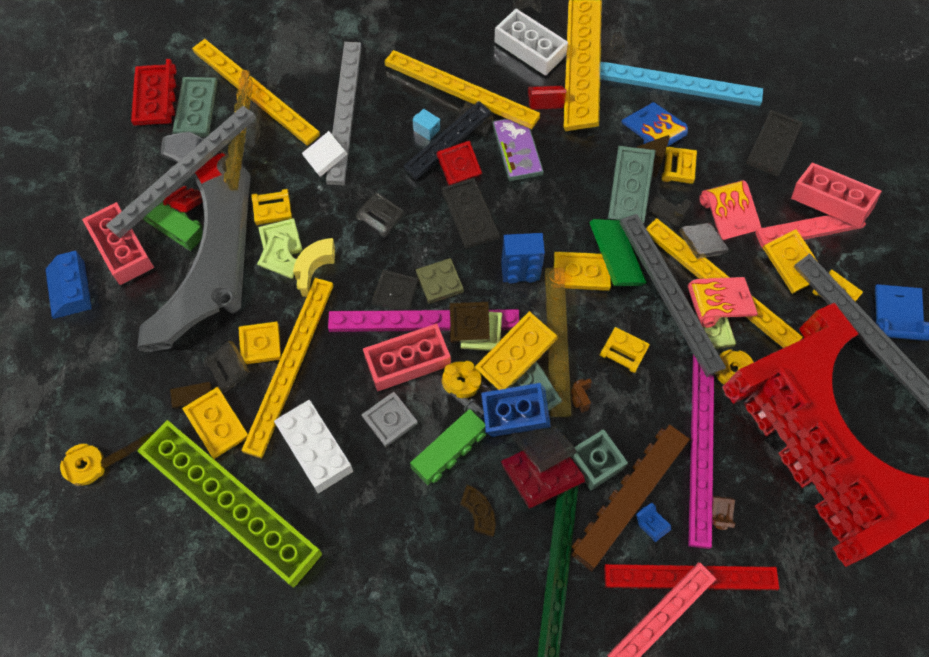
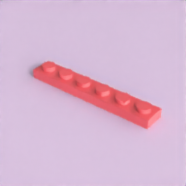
[755,215,866,248]
[607,563,716,657]

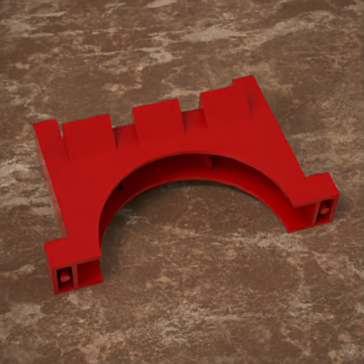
[722,303,929,567]

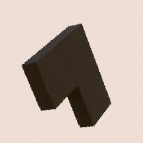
[170,382,212,410]
[100,432,154,468]

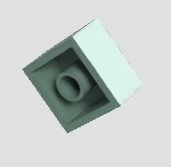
[568,429,628,490]

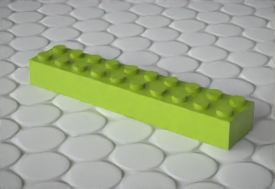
[137,420,322,588]

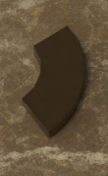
[460,484,496,538]

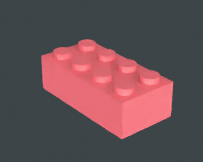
[791,163,881,228]
[82,202,154,285]
[363,324,451,392]

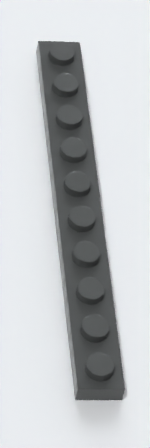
[105,106,256,239]
[620,214,726,378]
[794,253,929,412]

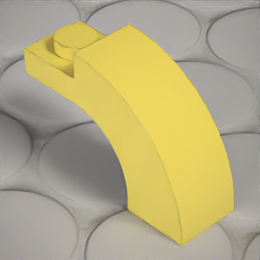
[293,238,335,297]

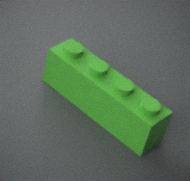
[142,202,203,251]
[410,409,486,485]

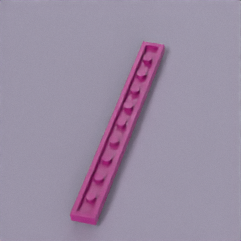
[328,310,519,332]
[689,354,714,549]

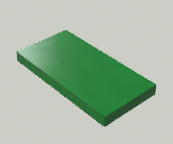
[590,219,646,286]

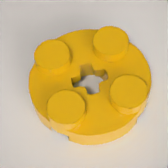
[716,350,754,384]
[442,361,482,398]
[60,444,105,486]

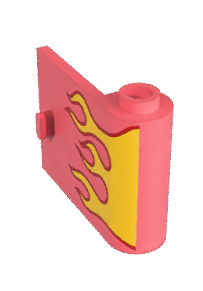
[700,180,761,241]
[688,277,758,328]

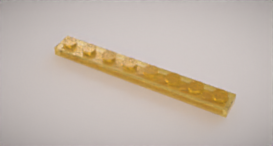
[224,70,253,190]
[545,268,571,417]

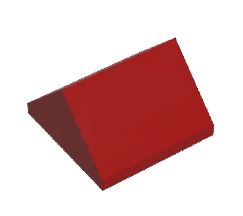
[528,86,566,110]

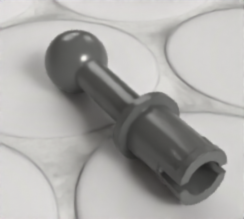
[440,383,484,421]

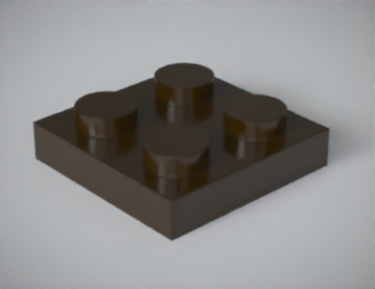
[450,302,490,343]

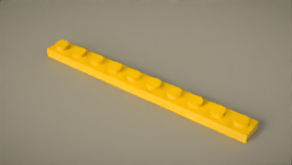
[192,39,320,146]
[385,50,540,129]
[646,219,803,348]
[242,278,333,459]

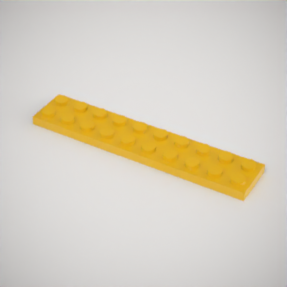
[564,0,602,131]

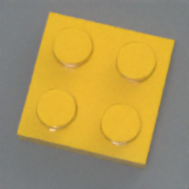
[239,322,281,365]

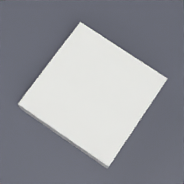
[302,131,347,177]

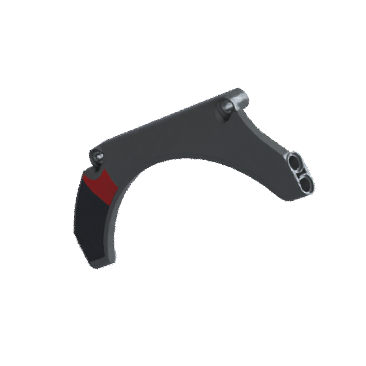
[137,132,251,352]

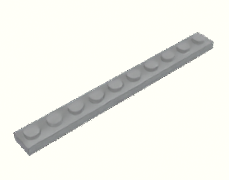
[326,42,361,185]

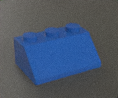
[46,251,92,319]

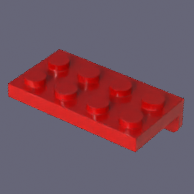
[131,59,177,125]

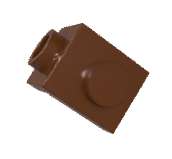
[571,379,592,413]
[712,496,735,530]

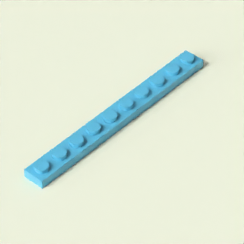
[600,62,763,106]

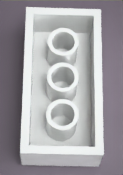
[494,9,568,76]
[274,400,353,494]

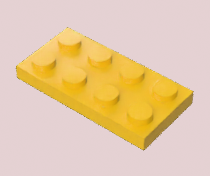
[475,311,558,390]

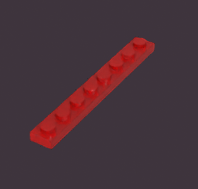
[604,564,779,590]

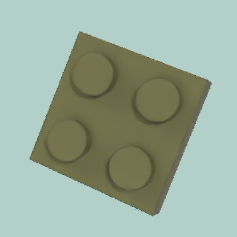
[416,258,464,304]

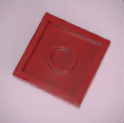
[436,141,482,186]

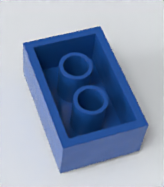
[501,233,545,283]
[482,383,551,437]

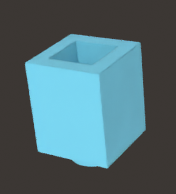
[413,109,440,141]

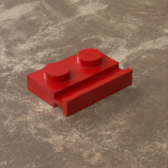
[163,186,203,212]

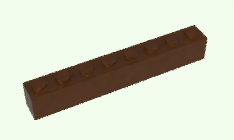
[571,424,690,571]

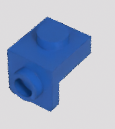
[636,503,671,542]

